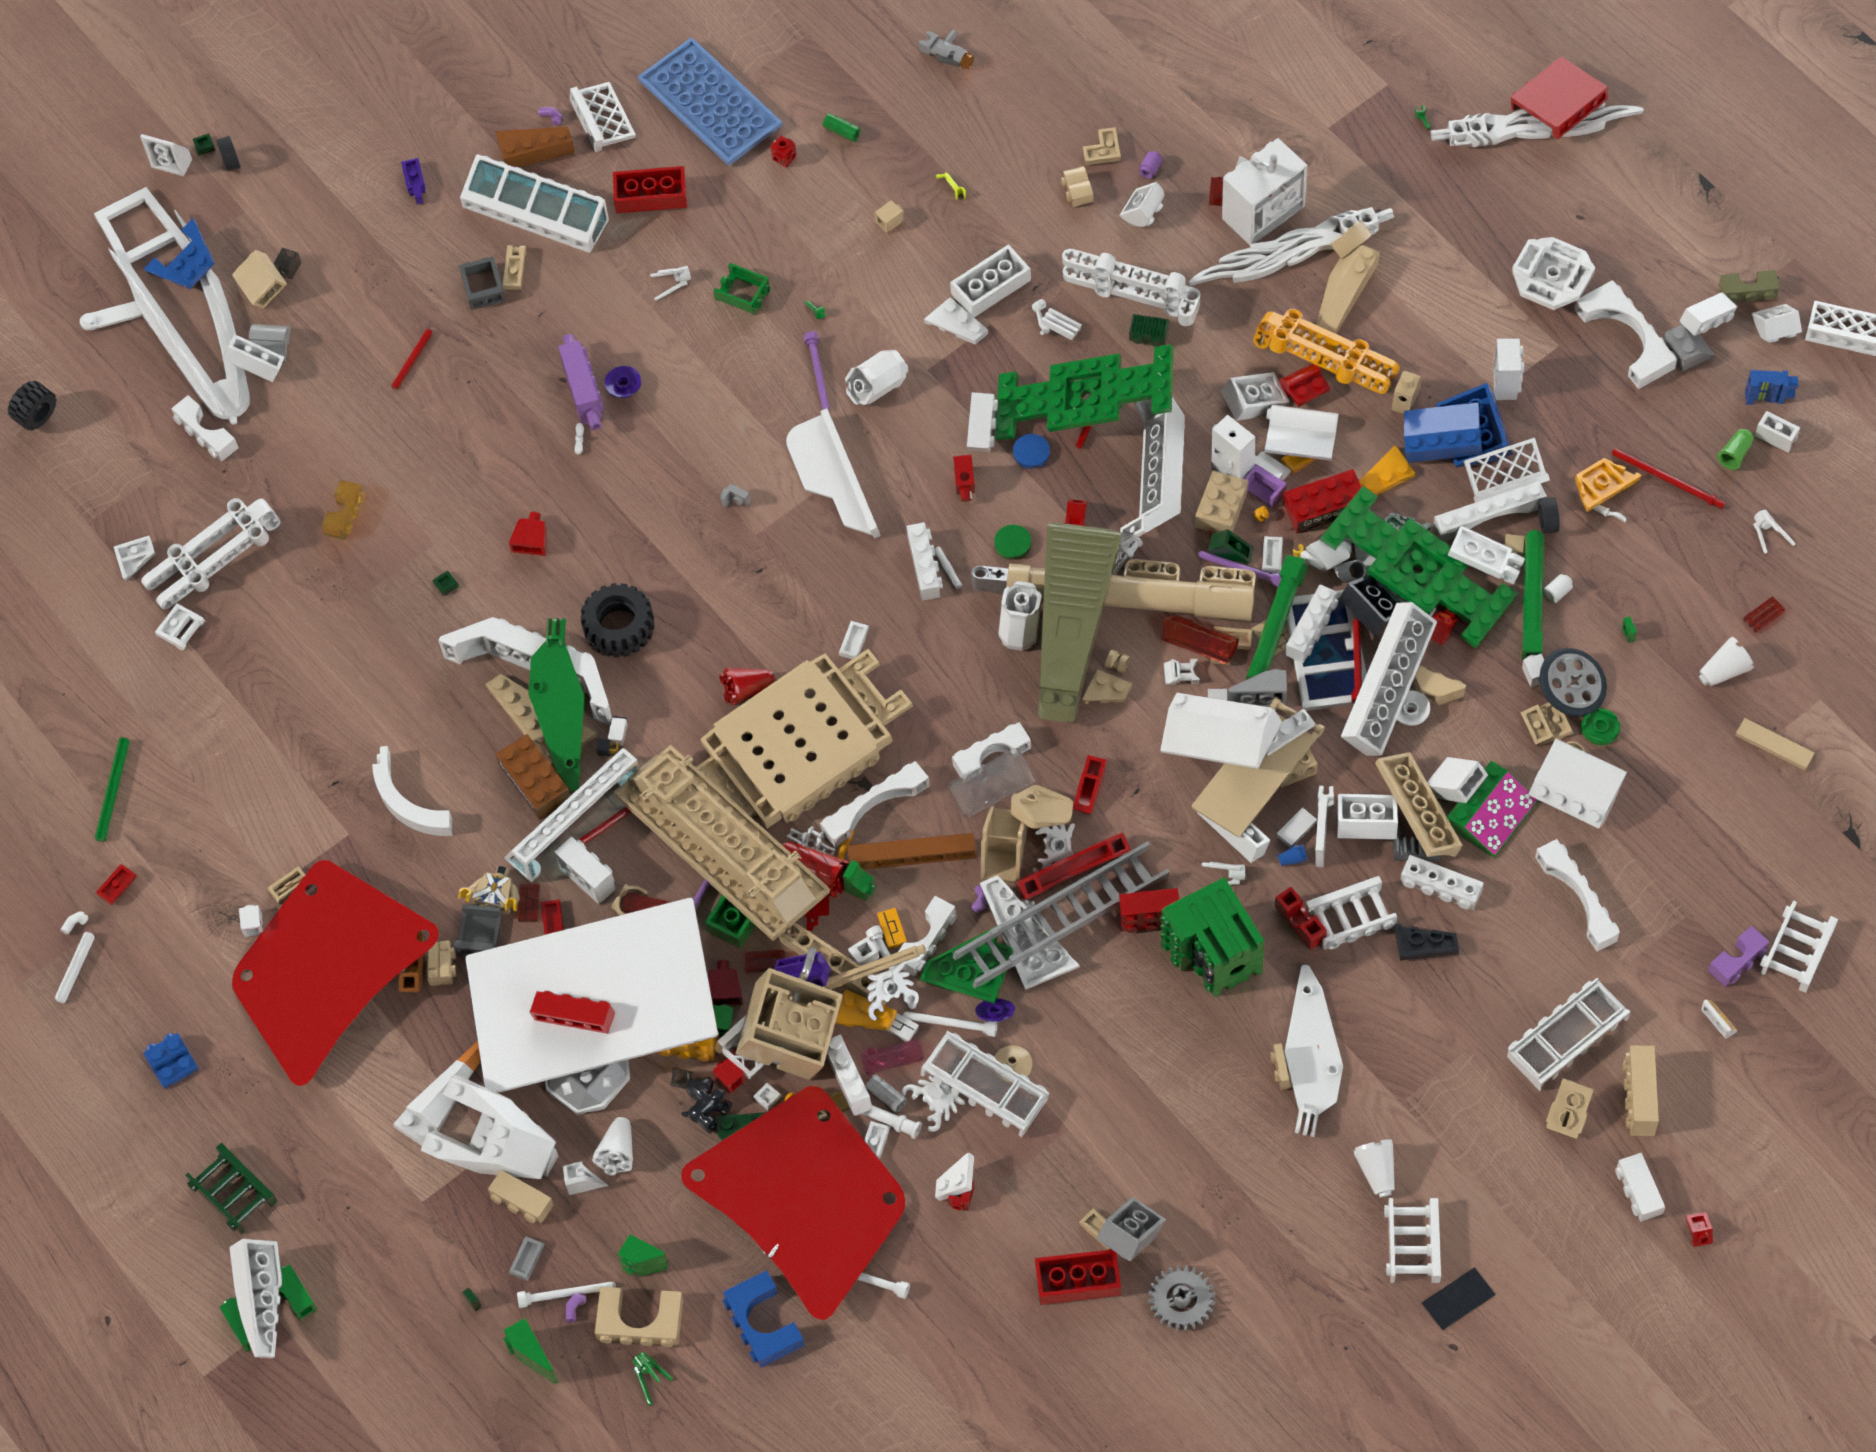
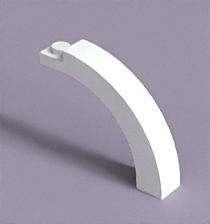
[372,746,452,836]

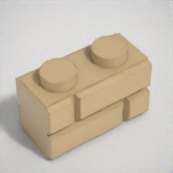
[427,941,457,986]

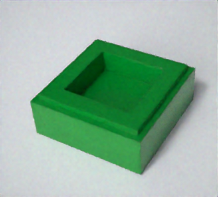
[1622,616,1637,643]

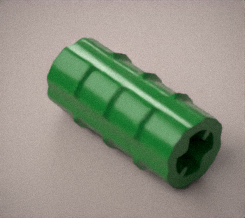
[823,113,861,142]

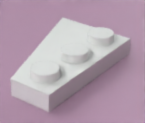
[924,298,988,344]

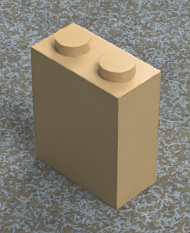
[232,250,287,309]

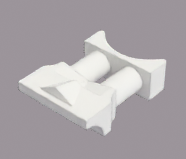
[1164,659,1200,685]

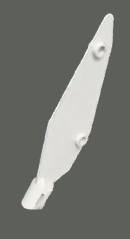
[1284,965,1343,1137]

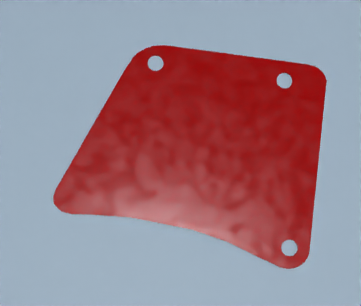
[232,860,439,1086]
[681,1086,905,1320]

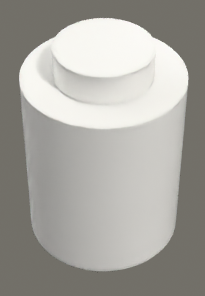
[1543,574,1573,603]

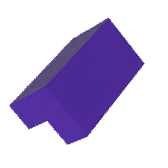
[774,952,831,987]

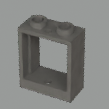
[459,256,506,310]

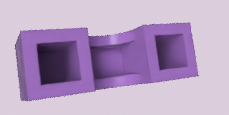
[1708,926,1769,987]

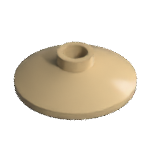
[994,1045,1032,1083]

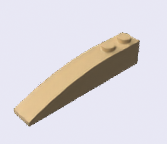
[1314,245,1380,341]

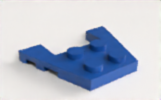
[144,219,215,289]

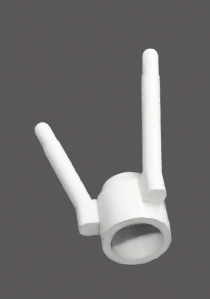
[650,266,691,301]
[1753,510,1796,553]
[1202,862,1245,885]

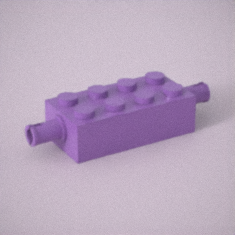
[558,334,604,430]

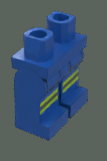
[1745,370,1798,405]

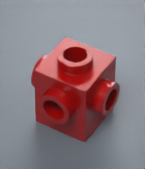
[770,136,797,168]

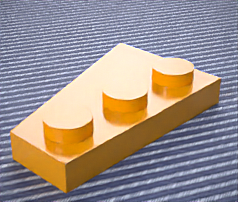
[1359,445,1415,495]
[835,990,898,1030]

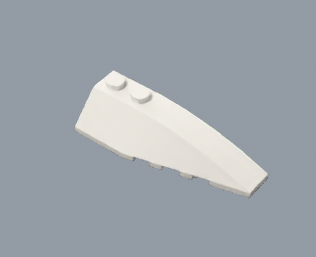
[229,1239,282,1358]

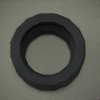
[216,136,241,172]
[1538,497,1560,534]

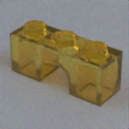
[321,480,365,540]

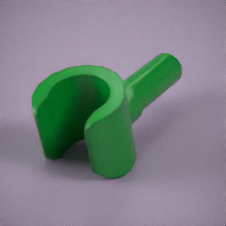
[1415,105,1431,130]
[805,300,826,319]

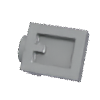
[720,484,751,508]

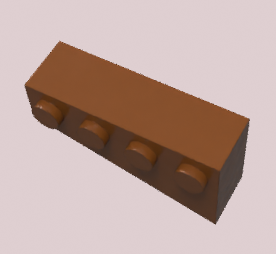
[495,126,575,168]

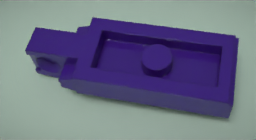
[401,158,426,204]

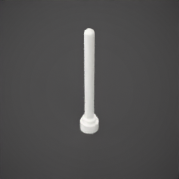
[866,925,916,1009]
[903,1012,998,1037]
[857,1273,910,1299]
[517,1282,616,1308]

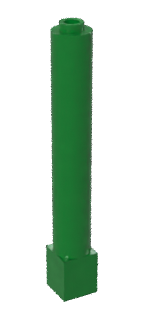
[1521,530,1544,660]
[1246,555,1308,680]

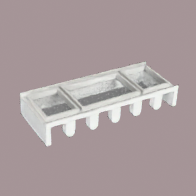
[1507,978,1630,1091]
[920,1031,1049,1137]

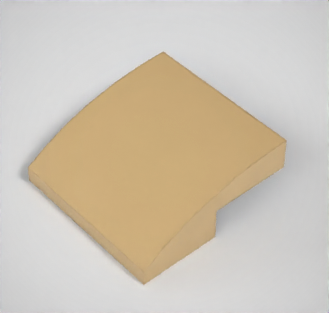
[1521,703,1574,746]

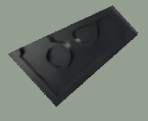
[1394,923,1459,961]

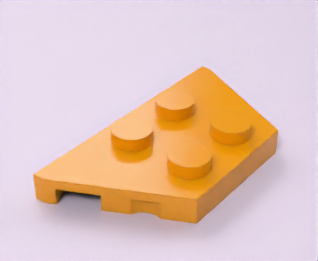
[1575,458,1641,512]

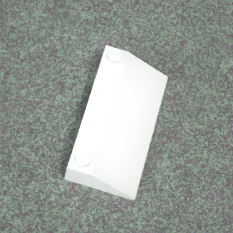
[1160,693,1282,769]

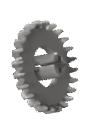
[1148,1265,1216,1331]

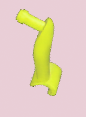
[936,172,966,200]

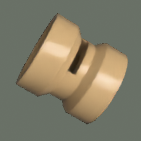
[1105,649,1130,674]

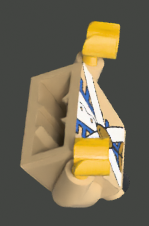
[458,866,520,914]

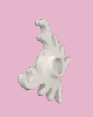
[1032,823,1075,872]
[867,963,919,1020]
[902,1075,965,1132]

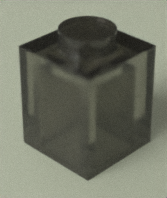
[273,247,302,279]

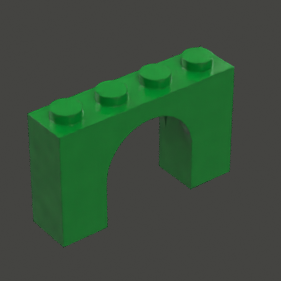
[219,1264,317,1352]

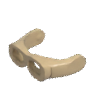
[612,884,648,916]

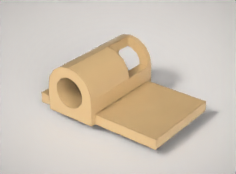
[1546,1078,1594,1139]

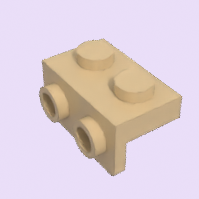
[1270,1043,1293,1090]

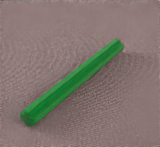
[95,737,130,842]

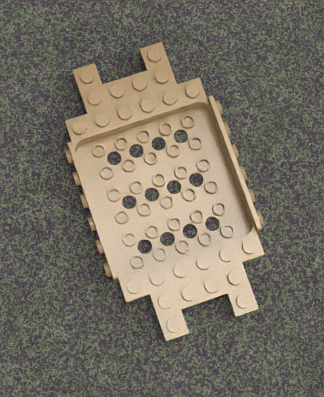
[696,649,913,828]

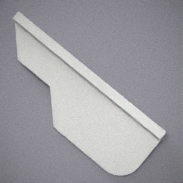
[786,408,881,539]

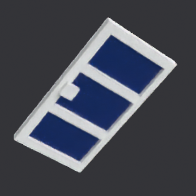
[1286,590,1367,711]

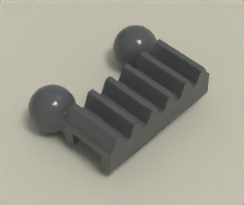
[1390,828,1441,861]

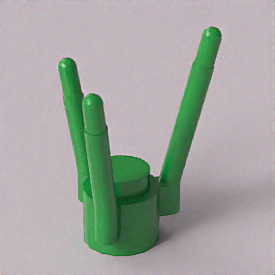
[633,1352,673,1406]

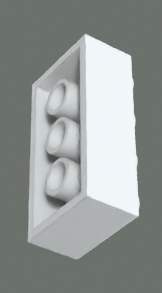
[950,244,1031,317]

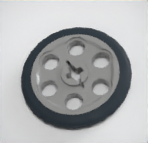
[1539,648,1607,716]

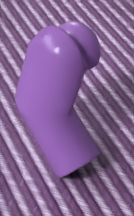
[972,885,988,913]
[566,1293,586,1322]

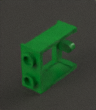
[713,263,771,315]

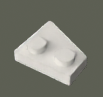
[114,536,156,581]

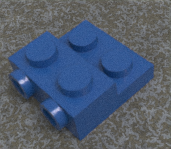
[143,1033,199,1089]

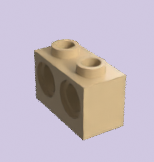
[1280,748,1317,788]

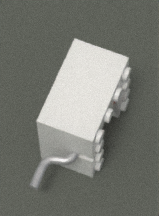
[1222,138,1307,245]

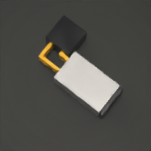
[596,716,628,756]

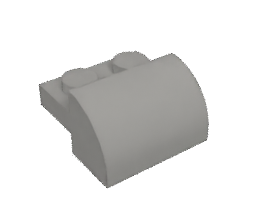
[248,324,291,361]

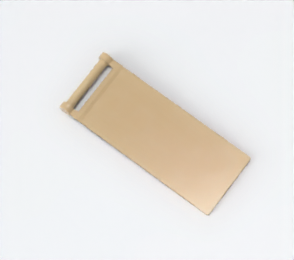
[1191,697,1325,837]

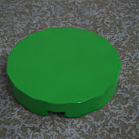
[994,524,1032,560]
[1581,708,1621,746]

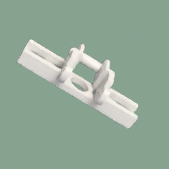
[786,826,836,856]

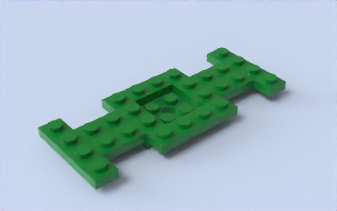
[995,344,1174,441]
[1320,486,1518,649]

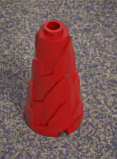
[782,841,850,898]

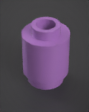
[1139,151,1163,179]

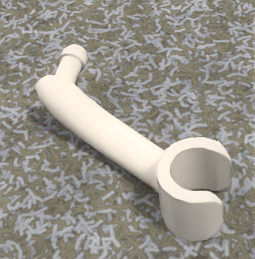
[1032,299,1050,335]

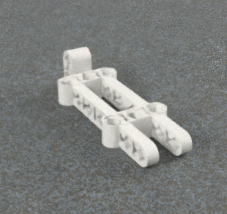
[1062,249,1200,326]
[141,498,281,610]

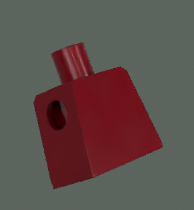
[708,960,743,1006]

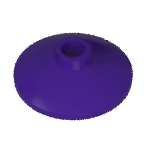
[605,366,641,398]
[975,999,1015,1022]

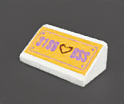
[1701,1000,1737,1039]

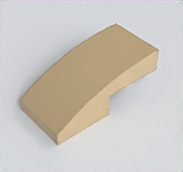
[1330,220,1372,258]

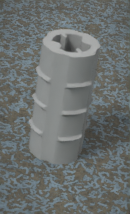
[866,1074,907,1113]

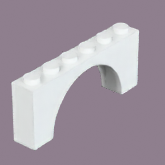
[1575,280,1677,389]

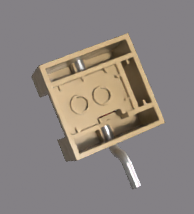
[735,947,843,1080]

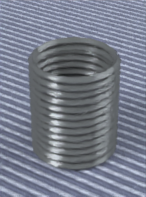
[1338,560,1366,583]

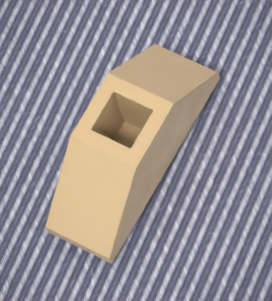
[1413,665,1466,705]

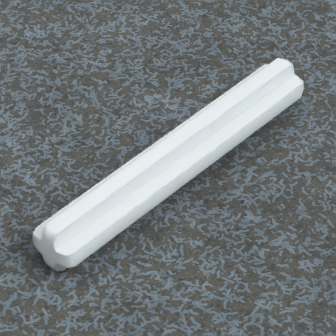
[55,932,95,1003]

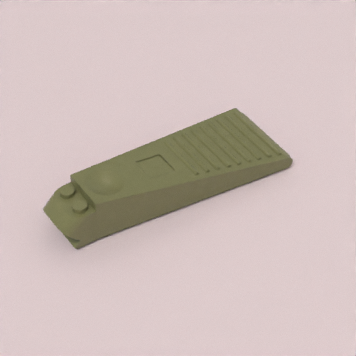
[1038,522,1123,723]

